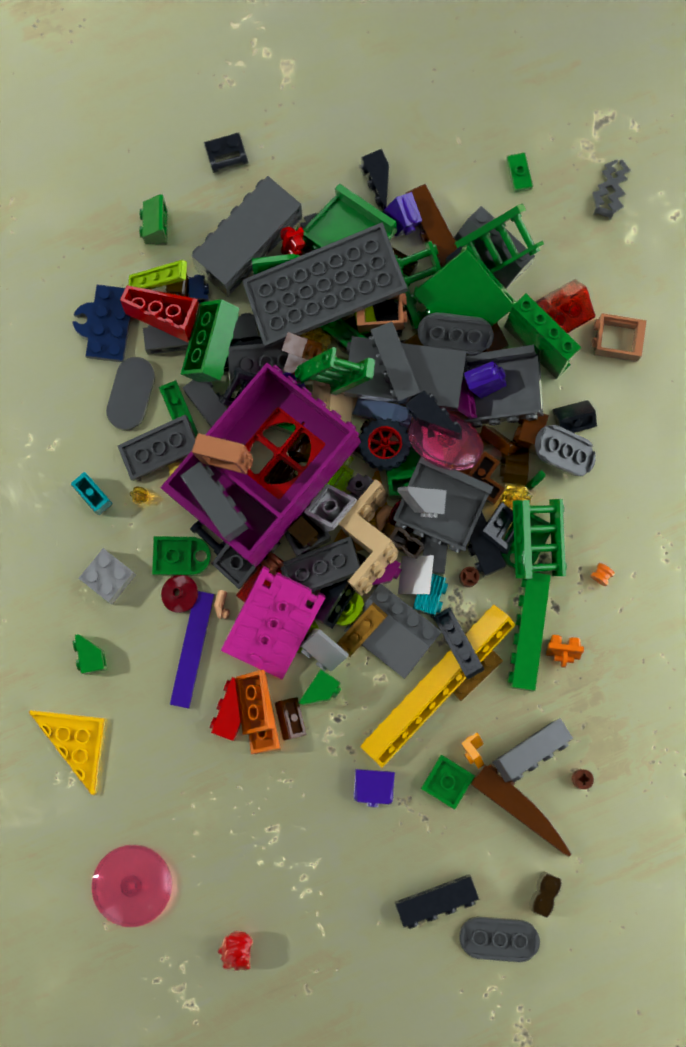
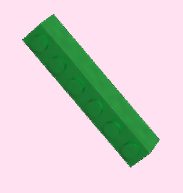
[507,572,551,692]

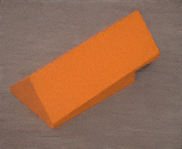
[236,670,281,754]

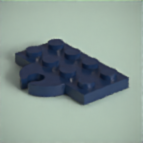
[72,285,131,362]

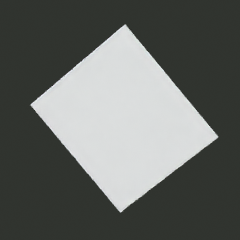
[398,555,434,594]

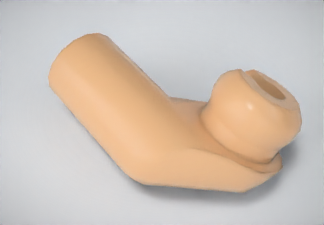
[376,505,393,532]
[214,590,230,619]

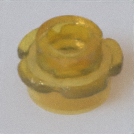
[130,487,148,504]

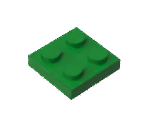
[421,755,475,810]

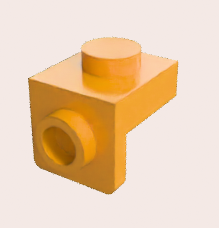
[461,733,485,769]

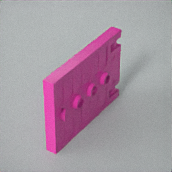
[221,566,325,680]

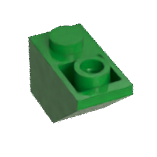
[73,634,107,675]

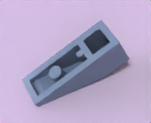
[353,398,412,430]

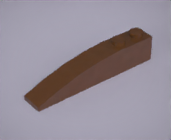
[470,764,571,857]

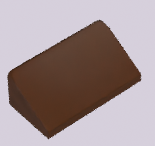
[480,425,521,456]
[275,697,307,741]

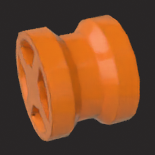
[590,563,615,586]

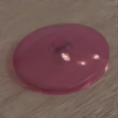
[408,413,484,470]
[92,845,172,927]

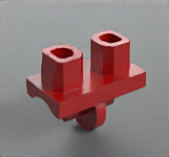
[280,227,305,256]

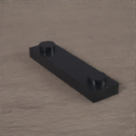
[433,607,485,680]

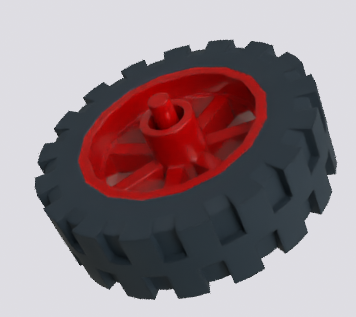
[359,418,411,471]

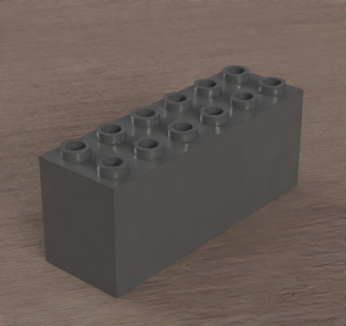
[192,176,302,297]

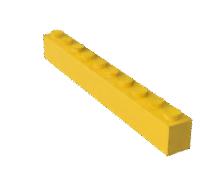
[360,605,516,768]

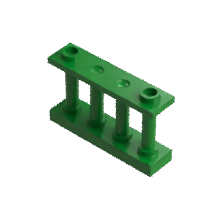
[455,204,544,274]
[395,241,441,329]
[295,347,375,395]
[513,499,567,579]

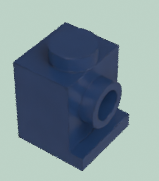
[189,275,209,304]

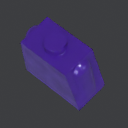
[382,192,422,237]
[464,361,508,399]
[354,769,395,807]

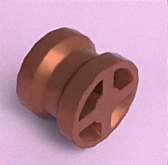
[260,551,284,575]
[459,567,480,587]
[572,769,594,789]

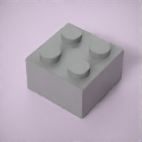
[78,548,136,604]

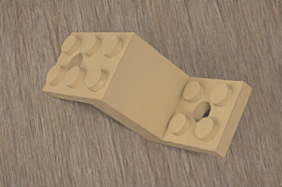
[338,479,399,596]

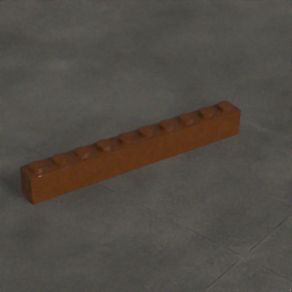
[405,184,509,353]

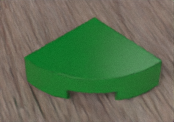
[525,470,546,491]

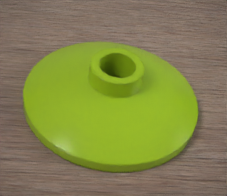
[336,592,364,626]

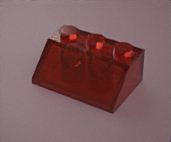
[535,279,596,333]

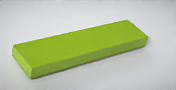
[128,260,187,290]

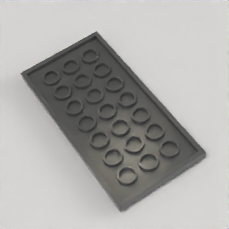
[242,223,408,348]

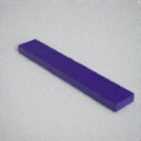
[170,591,215,709]

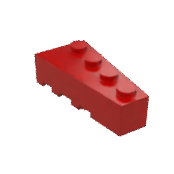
[120,285,199,343]

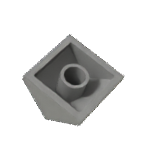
[304,484,357,533]

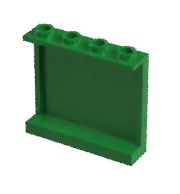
[296,183,397,251]
[413,244,516,326]
[504,293,581,379]

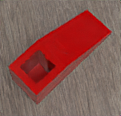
[210,677,241,741]

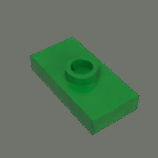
[506,153,533,192]

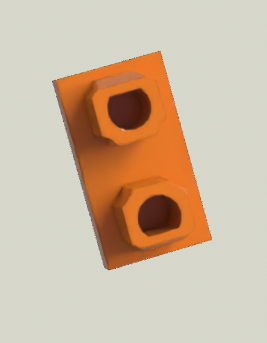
[545,635,584,668]

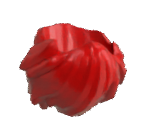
[218,931,253,971]

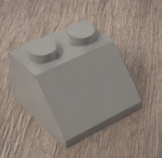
[398,487,446,518]
[300,628,349,672]

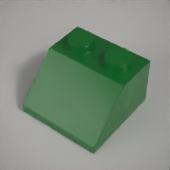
[139,194,168,244]
[298,669,342,706]

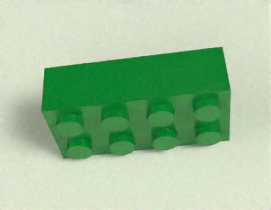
[181,299,240,382]

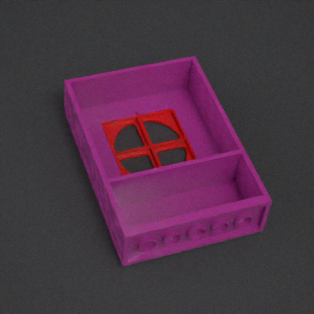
[160,363,361,567]

